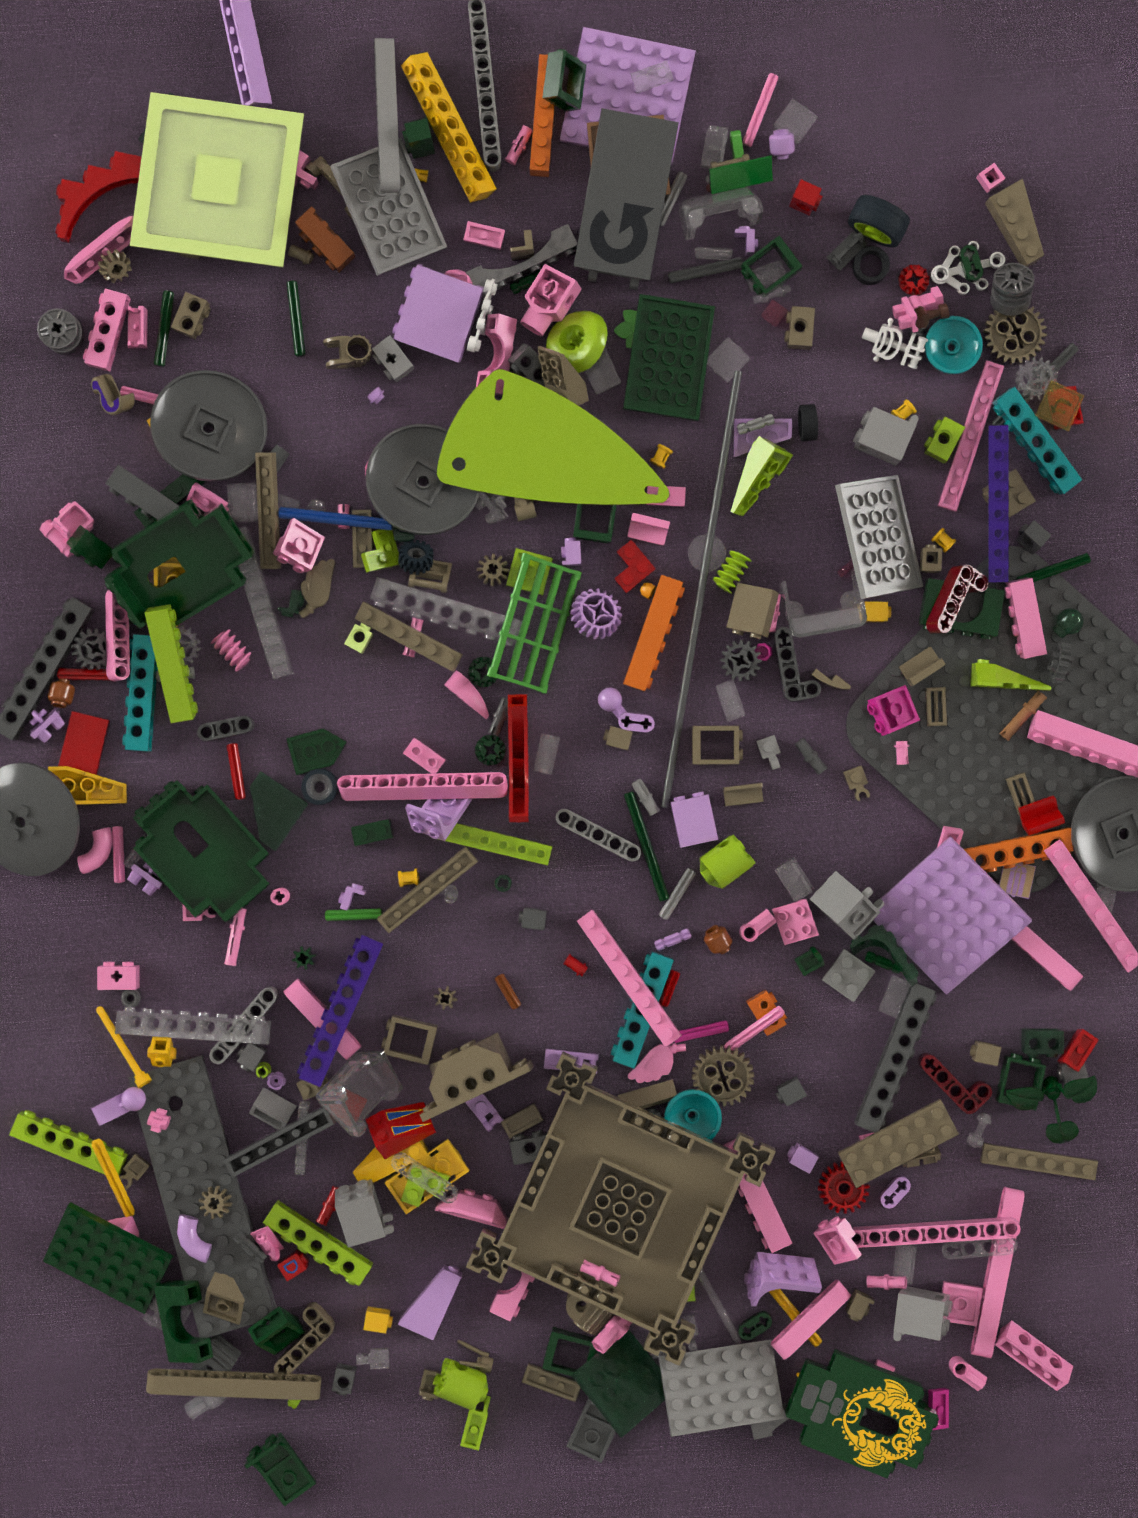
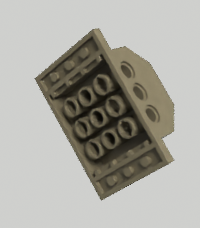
[420,1032,534,1122]

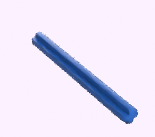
[278,507,393,530]

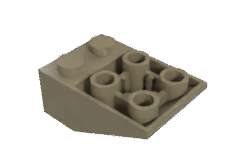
[538,346,589,405]

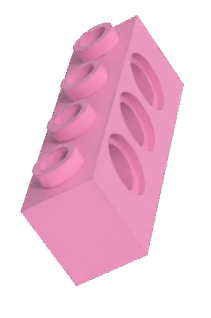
[83,289,131,372]
[995,1320,1073,1391]

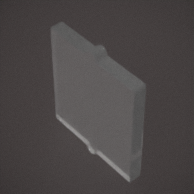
[773,98,818,144]
[707,337,751,383]

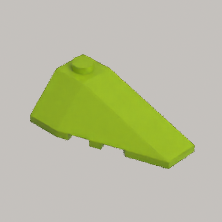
[731,436,793,516]
[970,659,1051,691]

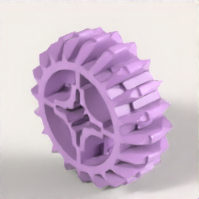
[570,588,622,640]

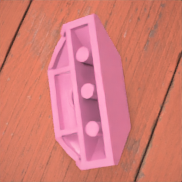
[435,1188,508,1229]

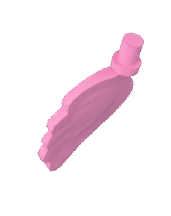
[627,1043,686,1083]

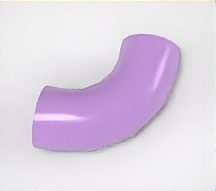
[177,1214,212,1263]

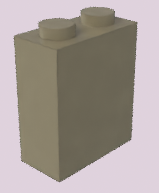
[727,583,779,640]

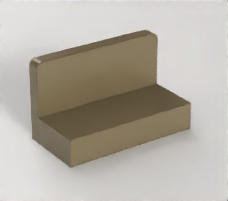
[510,230,534,260]
[899,647,946,686]
[723,783,764,806]

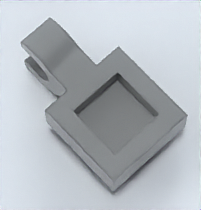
[756,735,781,770]

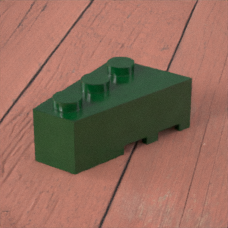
[402,117,435,159]

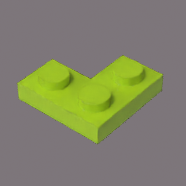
[361,529,400,573]
[401,1163,450,1207]

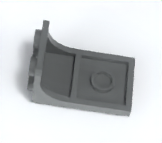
[567,1389,628,1463]

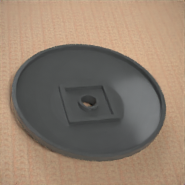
[150,370,267,481]
[366,424,480,535]
[0,762,80,876]
[1071,776,1138,892]

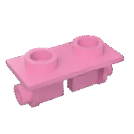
[250,1226,284,1262]

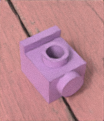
[561,538,581,567]

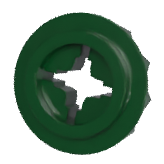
[468,657,499,687]
[475,735,506,765]

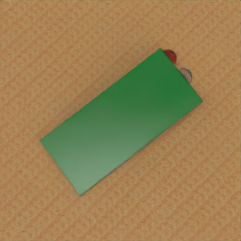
[705,155,773,194]

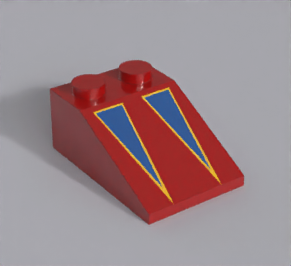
[366,1102,436,1159]

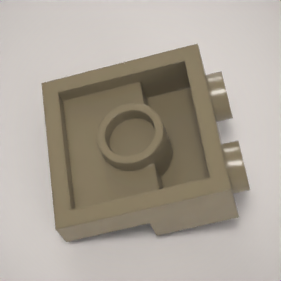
[982,469,1036,517]

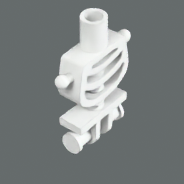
[862,318,928,369]

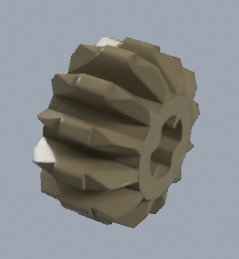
[98,249,132,283]
[477,553,509,587]
[199,1185,232,1219]

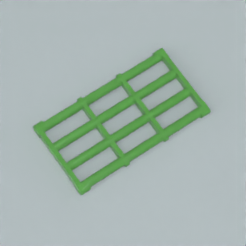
[487,553,582,694]

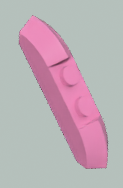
[64,216,134,284]

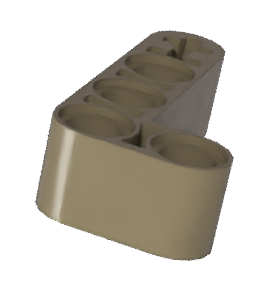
[274,1302,335,1374]

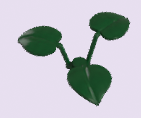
[1006,1075,1097,1144]

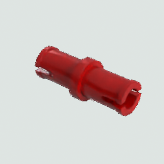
[316,1186,339,1226]

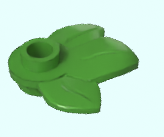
[614,310,637,348]

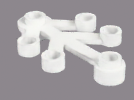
[931,241,1005,295]
[467,279,498,352]

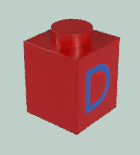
[277,1250,309,1281]

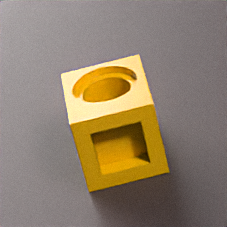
[862,601,891,622]
[363,1306,393,1334]

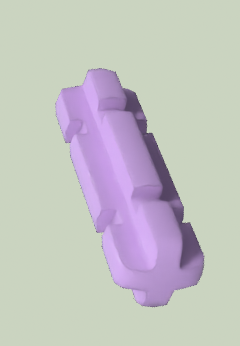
[654,929,691,951]

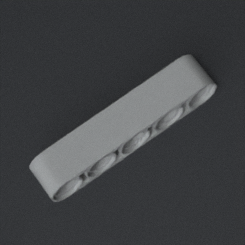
[555,808,641,862]
[209,986,279,1064]

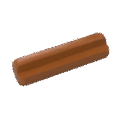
[495,974,521,1010]

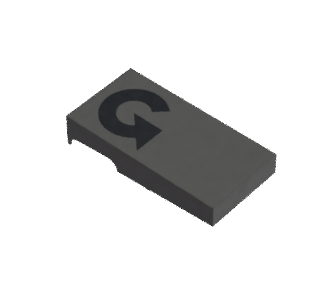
[574,108,679,290]

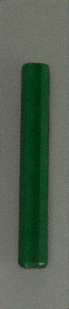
[286,280,306,357]
[154,290,174,367]
[1016,553,1091,582]

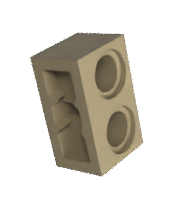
[171,292,211,340]

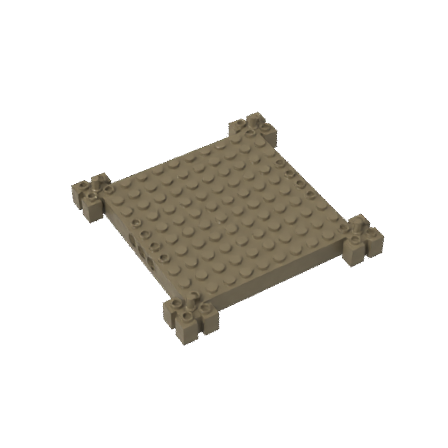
[466,1051,776,1366]

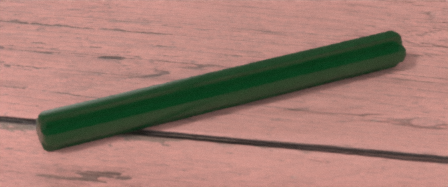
[624,791,669,901]

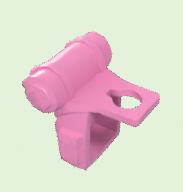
[39,501,95,558]

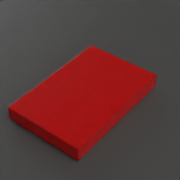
[58,711,110,775]

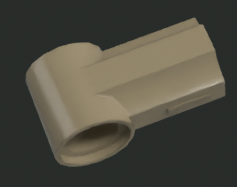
[514,497,537,522]

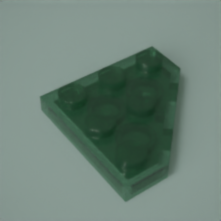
[250,771,309,851]

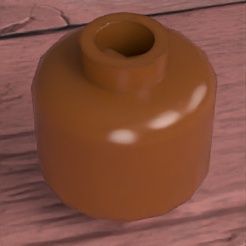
[48,679,75,708]
[704,925,732,955]

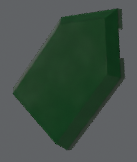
[286,728,346,775]

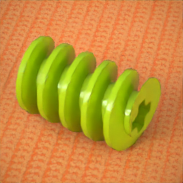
[713,551,752,594]

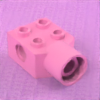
[520,264,582,337]

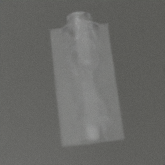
[533,733,560,775]

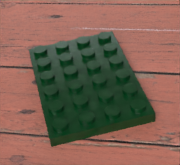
[623,294,715,421]
[43,1202,173,1314]

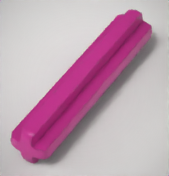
[674,1020,729,1043]

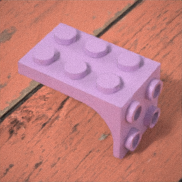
[405,799,472,841]
[744,1252,822,1306]

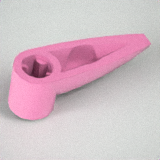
[444,670,489,719]

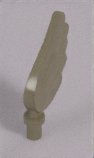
[298,559,336,618]

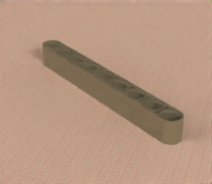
[146,1368,322,1400]

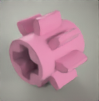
[147,1108,171,1133]

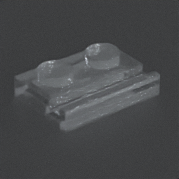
[585,348,621,395]
[227,482,258,523]

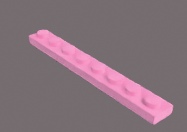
[1044,840,1138,973]
[577,910,682,1047]

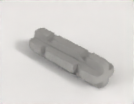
[737,414,775,435]

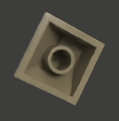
[203,1272,245,1325]

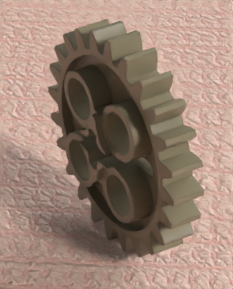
[983,307,1047,365]
[692,1045,754,1107]

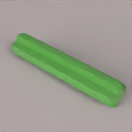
[325,908,382,921]

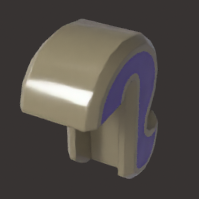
[91,374,135,416]

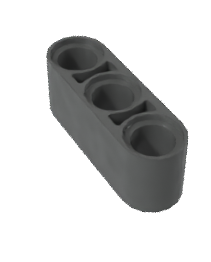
[197,716,255,741]

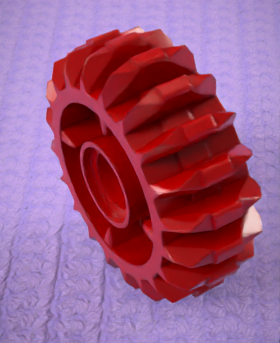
[817,1161,870,1214]

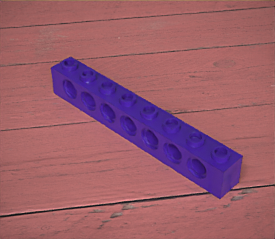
[989,425,1009,582]
[297,935,383,1087]

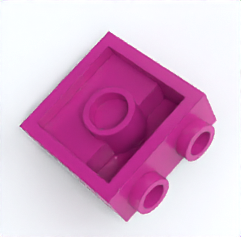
[867,685,920,736]

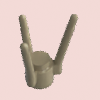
[457,1340,493,1373]

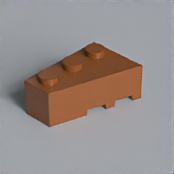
[295,206,355,273]

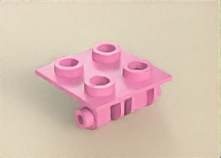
[772,898,819,945]

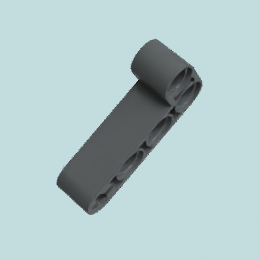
[773,627,821,702]

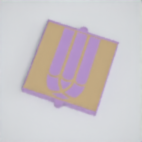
[999,862,1036,899]

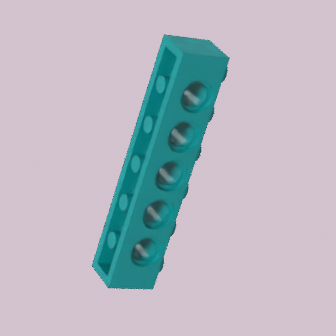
[992,387,1082,495]
[122,634,158,751]
[610,951,674,1069]

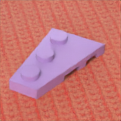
[733,419,792,457]

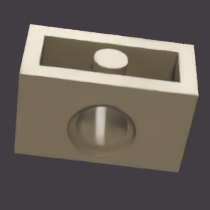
[784,306,815,350]

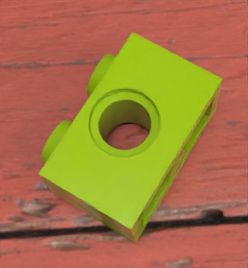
[924,417,965,463]

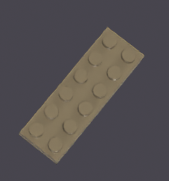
[838,1099,959,1188]

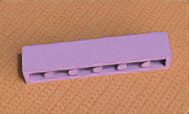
[219,0,272,108]

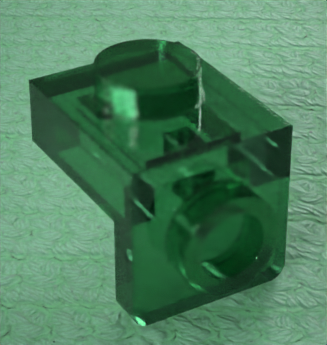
[277,589,304,617]

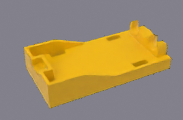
[384,1139,470,1214]

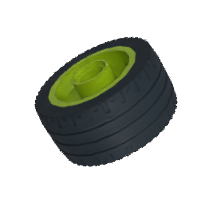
[848,195,910,247]

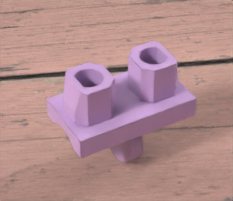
[30,707,65,743]
[127,863,163,896]

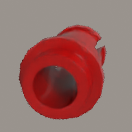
[563,954,588,977]

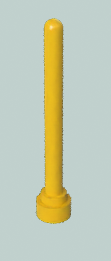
[96,1006,152,1088]

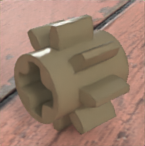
[434,985,458,1010]

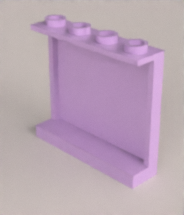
[392,264,484,363]

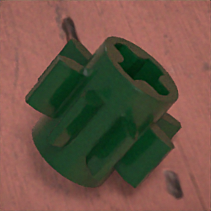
[292,946,316,970]

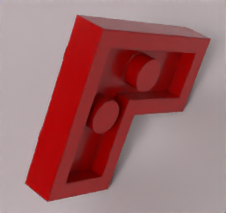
[614,539,656,594]

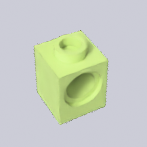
[344,623,374,654]

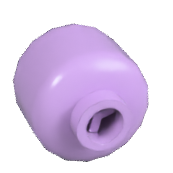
[769,129,795,159]

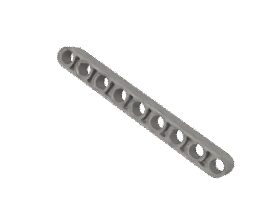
[468,0,502,172]
[374,38,400,193]

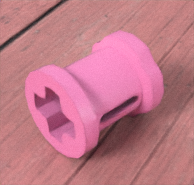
[270,887,290,905]

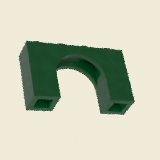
[918,578,1005,640]
[154,1280,213,1363]

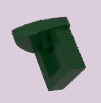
[794,946,825,976]

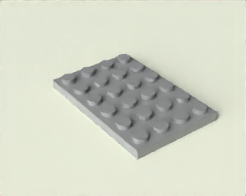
[330,138,447,276]
[835,475,924,599]
[658,1340,785,1437]

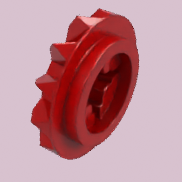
[899,264,929,295]

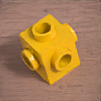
[147,1037,177,1067]

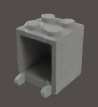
[853,407,919,466]
[810,871,884,940]
[335,1179,394,1248]
[893,1286,952,1341]

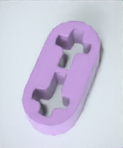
[879,1175,911,1209]

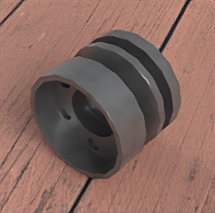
[990,263,1034,316]
[37,308,85,355]

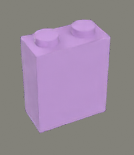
[670,791,718,848]

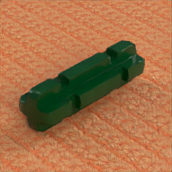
[510,269,541,294]
[865,951,902,974]

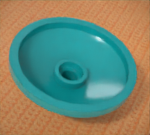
[924,316,983,374]
[664,1089,722,1140]

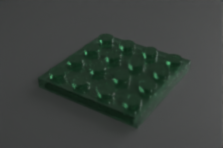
[571,1330,665,1438]

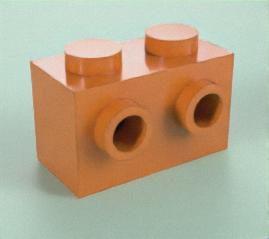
[746,989,787,1036]

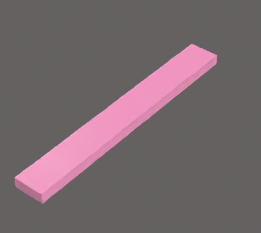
[938,360,1004,512]

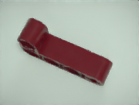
[926,565,988,634]
[918,1053,992,1114]

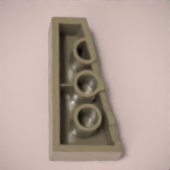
[985,179,1044,267]

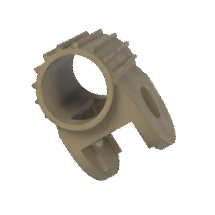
[323,334,372,369]
[566,1293,613,1336]

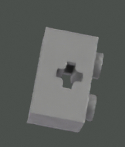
[372,335,414,383]

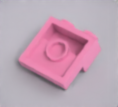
[273,518,325,573]
[814,1216,862,1265]

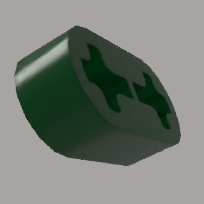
[959,245,983,282]
[738,1311,772,1340]

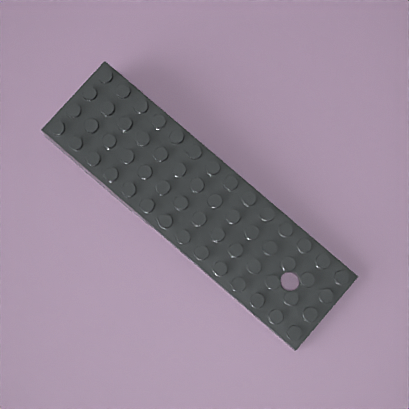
[128,1055,277,1338]

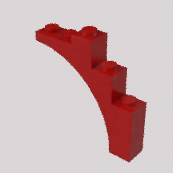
[56,151,142,243]
[508,694,529,823]

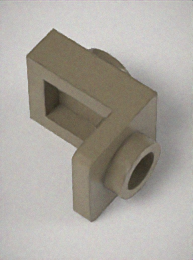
[296,1075,331,1100]
[419,1368,441,1401]

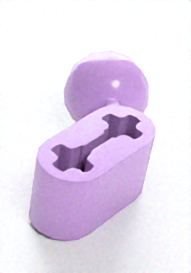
[598,687,655,732]
[91,1087,146,1126]

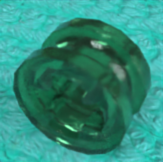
[495,874,512,892]

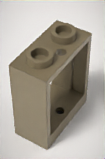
[692,726,743,764]
[381,1015,438,1065]

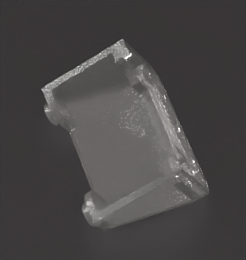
[679,187,764,240]
[316,1051,403,1137]

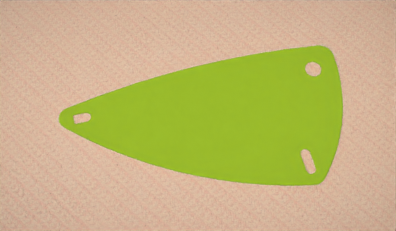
[437,369,669,505]

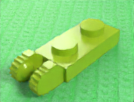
[460,1396,491,1451]

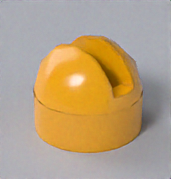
[640,583,656,599]

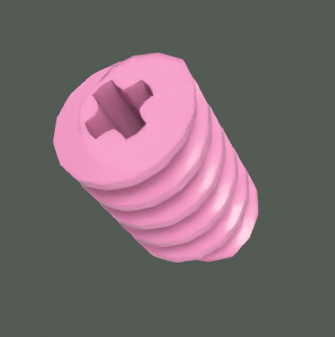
[210,629,251,672]

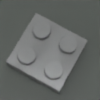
[821,949,876,1002]

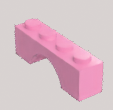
[476,313,517,396]
[489,1272,535,1321]

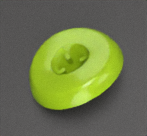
[546,311,607,373]

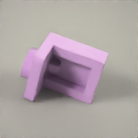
[734,226,758,257]
[338,883,366,910]

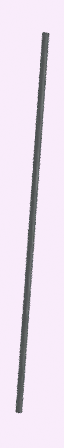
[661,371,742,808]

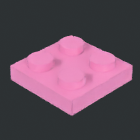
[942,1281,983,1326]

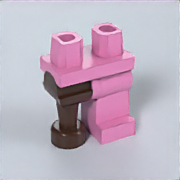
[892,286,950,333]

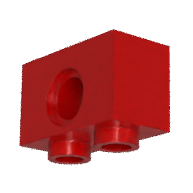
[789,179,823,216]

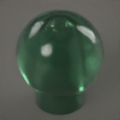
[1052,608,1084,639]

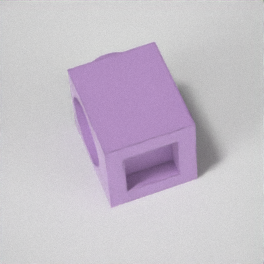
[787,1143,819,1174]

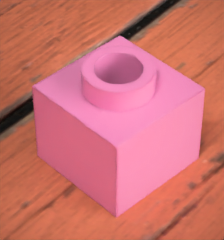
[976,163,1005,193]

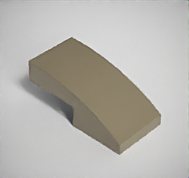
[810,669,851,690]

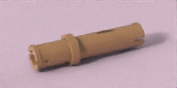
[999,690,1047,741]

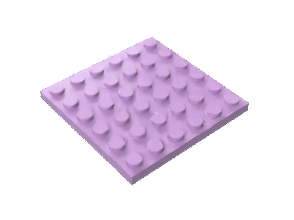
[560,27,696,165]
[873,836,1032,995]

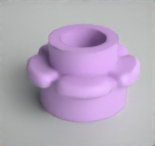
[367,387,385,404]
[267,1071,286,1090]

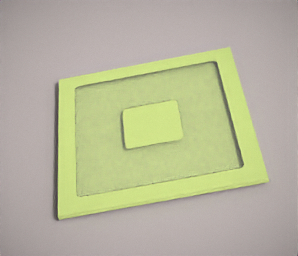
[130,92,304,268]

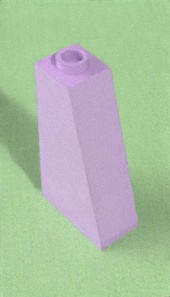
[398,1265,462,1340]

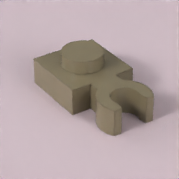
[843,765,870,801]
[119,1153,151,1189]

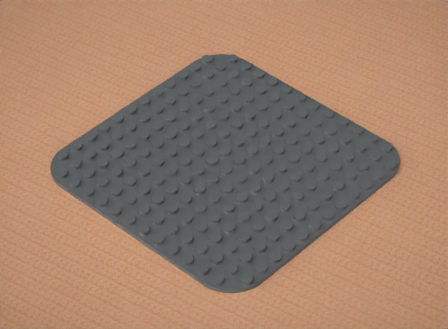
[846,546,1138,893]

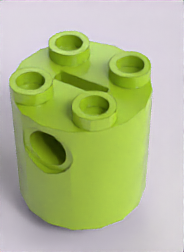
[699,834,756,889]
[433,1358,488,1410]

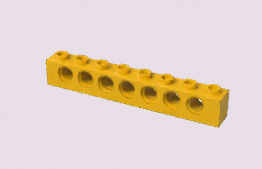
[401,52,497,203]

